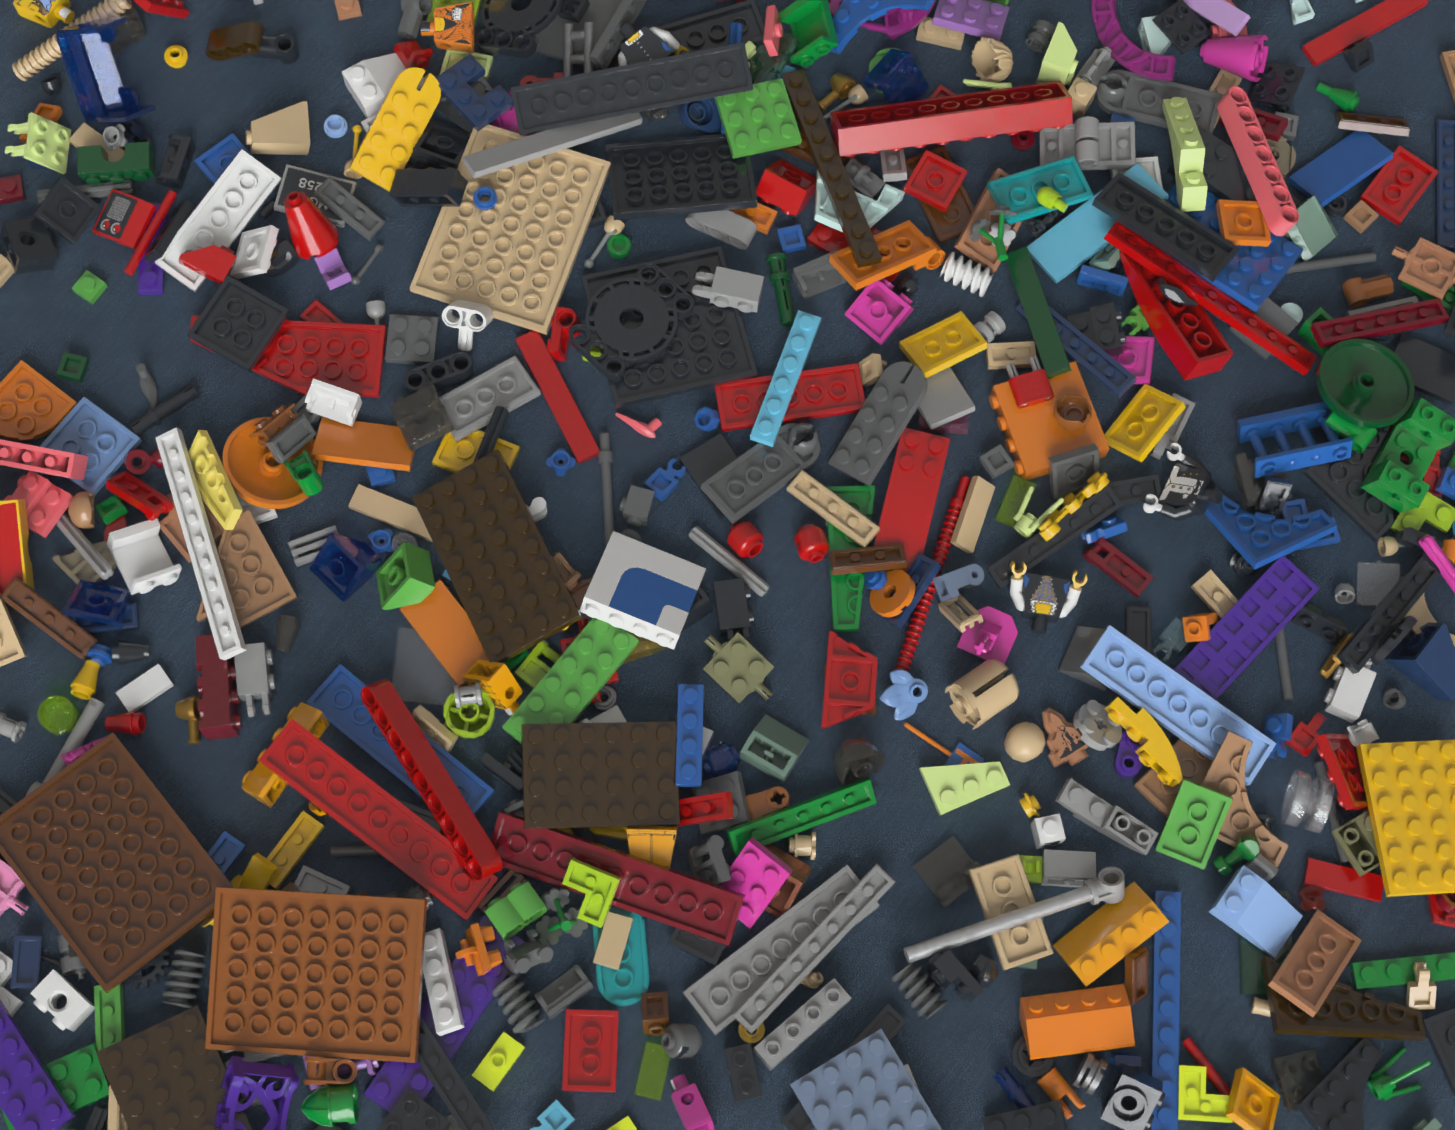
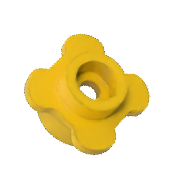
[1019,793,1041,818]

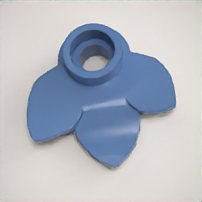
[879,670,928,720]

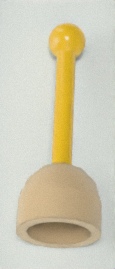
[344,125,363,179]

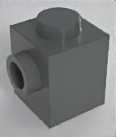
[620,485,655,527]

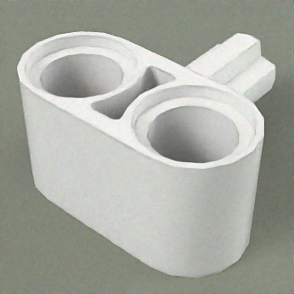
[442,300,493,351]

